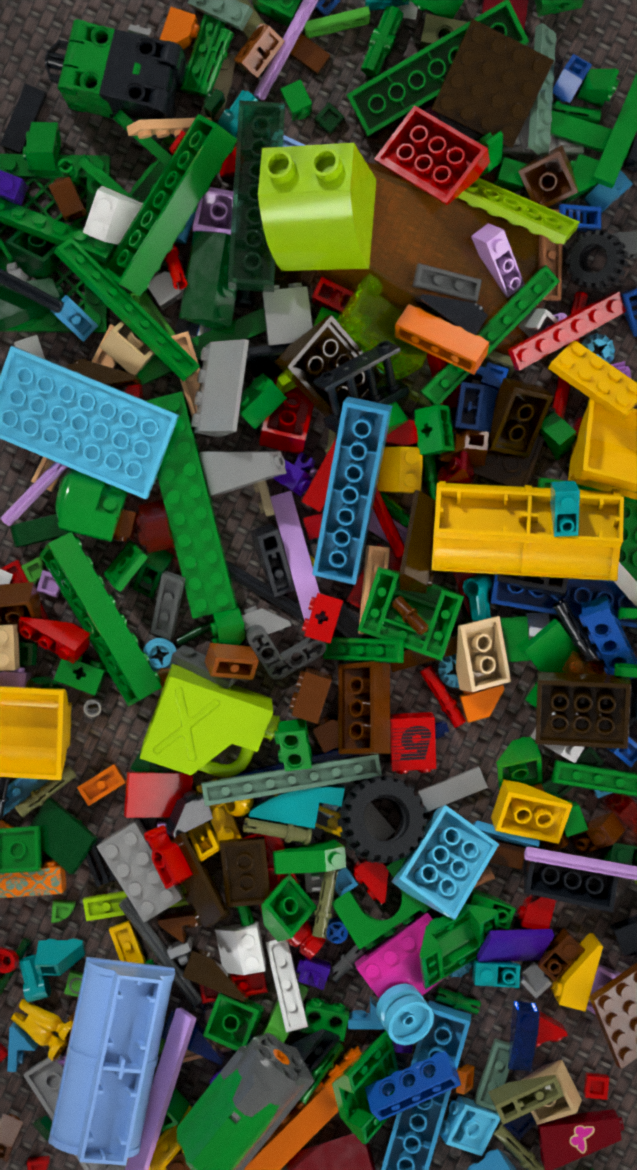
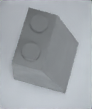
[262,283,313,345]

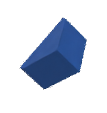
[606,736,637,767]

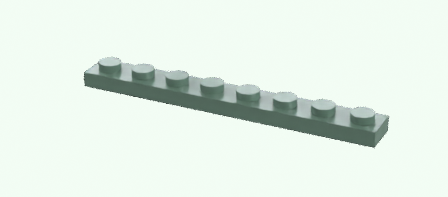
[201,754,382,806]

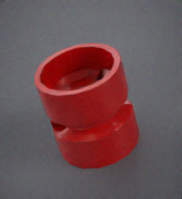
[285,920,326,960]

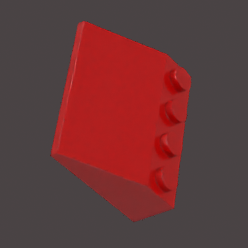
[374,105,490,205]

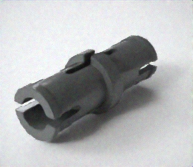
[329,945,368,982]

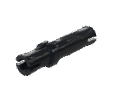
[553,599,598,662]

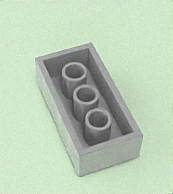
[96,818,185,923]

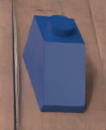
[553,54,592,103]

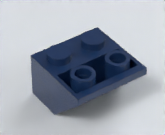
[453,382,499,435]

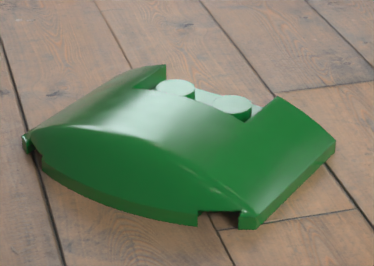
[56,468,128,542]

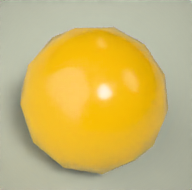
[223,798,254,817]

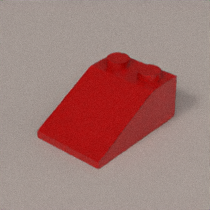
[259,377,314,454]

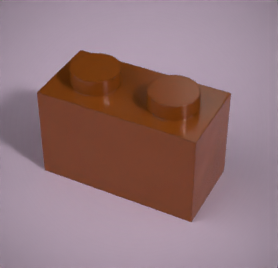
[204,643,259,680]

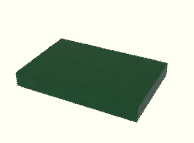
[30,798,98,875]

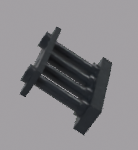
[313,340,410,434]

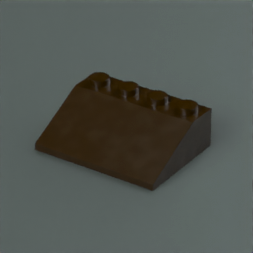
[275,315,384,417]
[535,672,631,749]

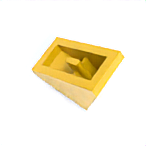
[187,821,220,862]

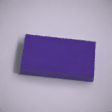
[476,929,554,962]

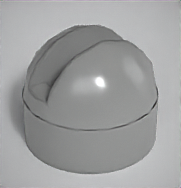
[84,698,102,717]

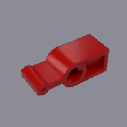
[144,825,193,889]

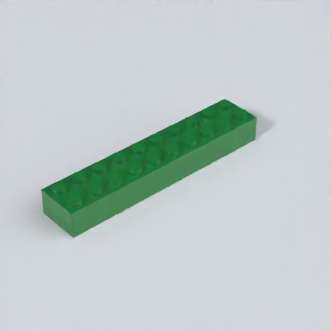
[147,392,238,619]

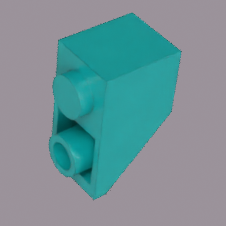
[550,481,580,537]
[35,938,86,976]
[472,958,521,988]

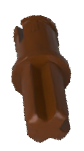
[392,596,428,635]

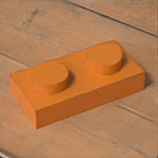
[77,763,127,806]

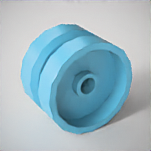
[376,983,434,1045]

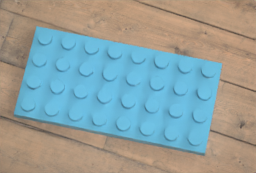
[0,346,179,499]

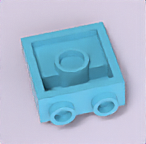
[439,1095,500,1156]

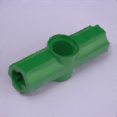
[361,6,404,78]

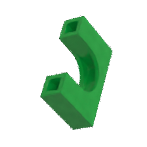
[332,857,431,950]

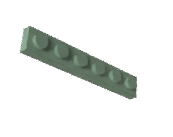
[528,23,557,157]

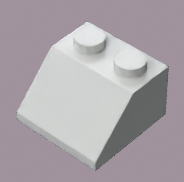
[83,186,143,244]
[215,921,266,975]

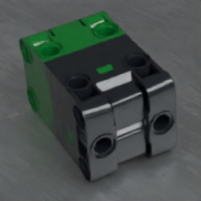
[45,19,187,122]

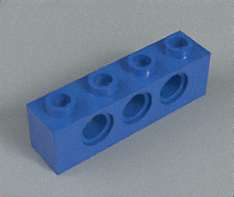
[579,595,637,679]
[365,1051,461,1121]

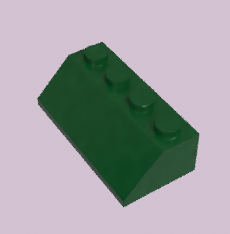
[179,231,245,331]

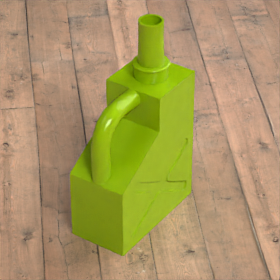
[140,664,308,778]

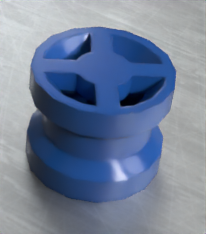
[326,917,348,944]

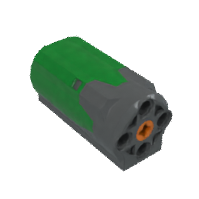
[177,1033,314,1170]

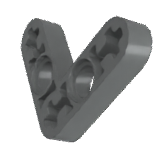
[246,625,326,680]

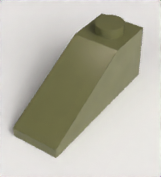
[488,1075,564,1125]

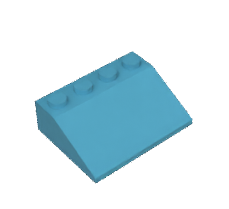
[392,805,499,920]

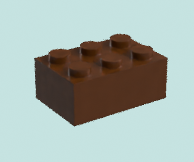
[289,667,332,724]

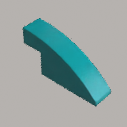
[249,784,345,829]

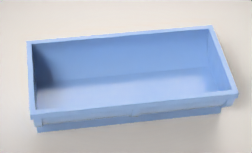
[48,957,175,1165]

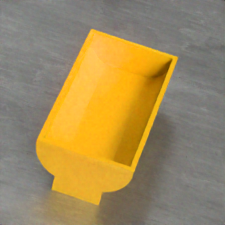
[568,398,637,500]
[432,481,624,581]
[0,686,72,780]

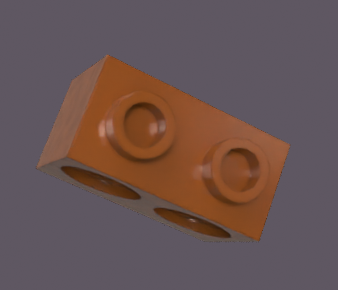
[233,23,285,78]

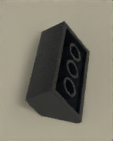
[523,860,619,913]

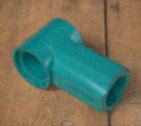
[218,90,258,139]
[463,574,492,621]
[19,955,51,1003]

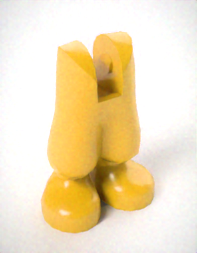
[11,999,73,1061]

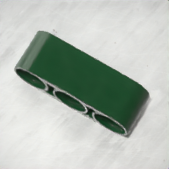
[10,514,75,548]

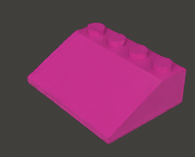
[354,911,444,999]

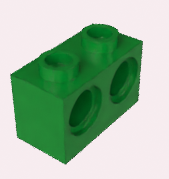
[274,719,312,772]
[300,998,349,1042]

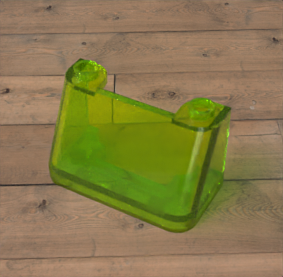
[336,274,427,379]

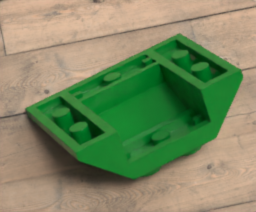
[358,567,464,661]
[419,904,499,989]
[332,1031,399,1145]

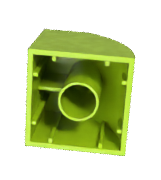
[258,143,376,271]

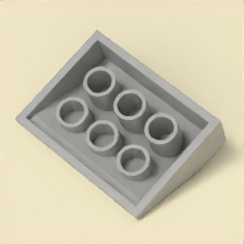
[192,339,249,437]

